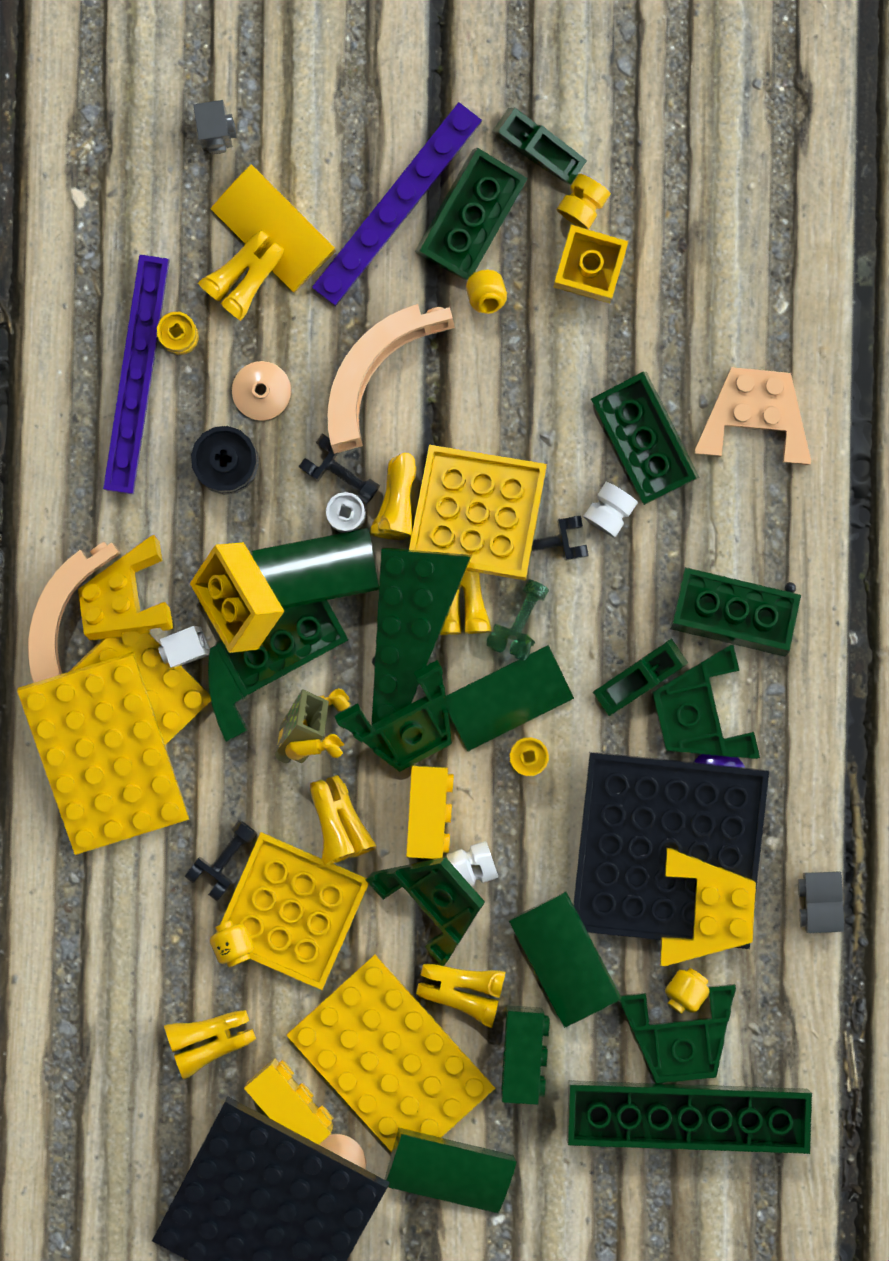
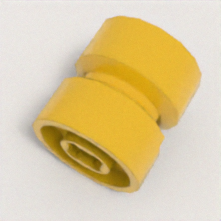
[556,174,611,230]
[157,312,199,355]
[509,737,549,776]

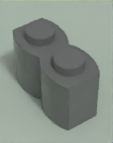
[798,871,844,933]

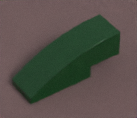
[492,107,587,185]
[593,638,688,716]
[208,646,249,742]

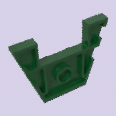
[652,644,760,759]
[334,660,452,772]
[366,857,485,966]
[619,984,736,1083]

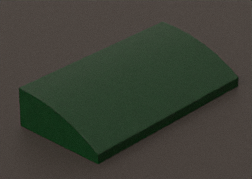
[415,148,528,281]
[591,371,700,505]
[251,528,379,609]
[670,567,801,657]
[215,600,349,697]
[445,645,574,751]
[509,891,622,1028]
[384,1128,517,1214]

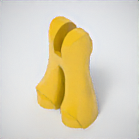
[198,230,284,321]
[370,453,416,540]
[440,571,491,635]
[310,775,377,865]
[416,964,506,1028]
[164,1010,256,1080]

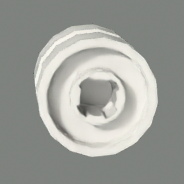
[583,482,638,538]
[326,492,366,533]
[446,841,499,886]

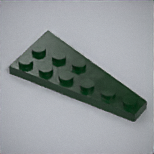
[371,547,472,725]

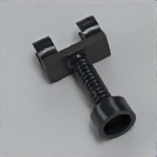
[298,434,380,505]
[531,515,589,561]
[185,820,258,901]

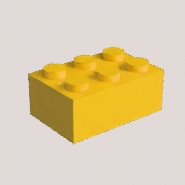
[190,542,284,653]
[406,765,454,859]
[244,1058,334,1145]

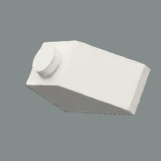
[158,626,210,667]

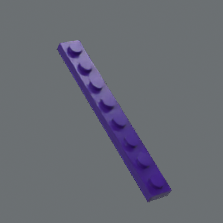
[312,102,482,307]
[103,254,170,495]

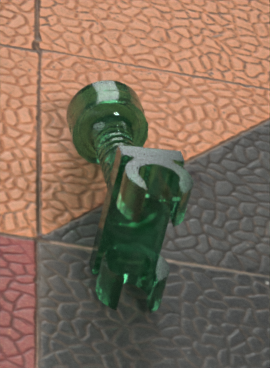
[486,579,549,661]

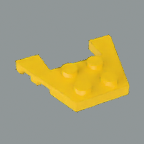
[78,535,173,641]
[660,848,756,966]

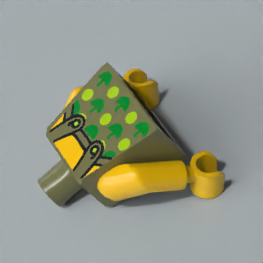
[275,688,350,763]

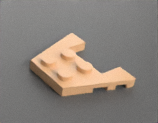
[694,367,811,465]

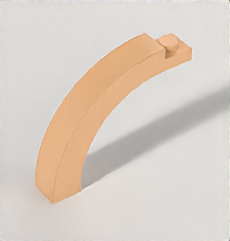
[327,304,455,454]
[28,542,121,683]

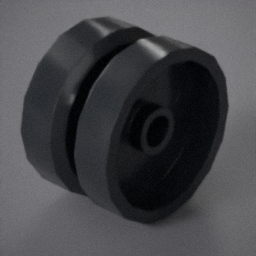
[191,426,259,495]

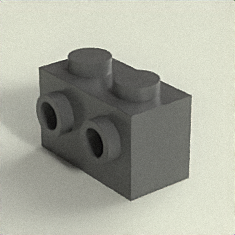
[193,100,237,154]

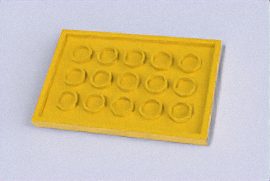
[17,652,189,855]
[286,954,495,1152]

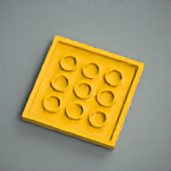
[409,445,547,581]
[69,631,211,745]
[220,832,369,990]

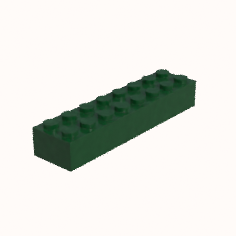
[566,1080,812,1154]

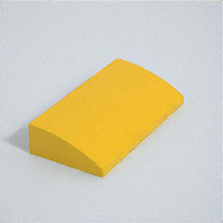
[211,164,336,293]

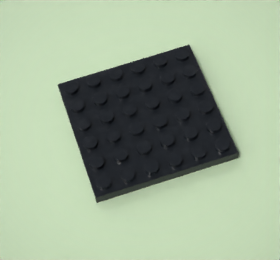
[573,751,770,949]
[152,1097,390,1261]

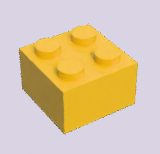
[553,225,629,304]

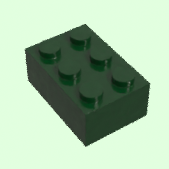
[501,1005,550,1105]

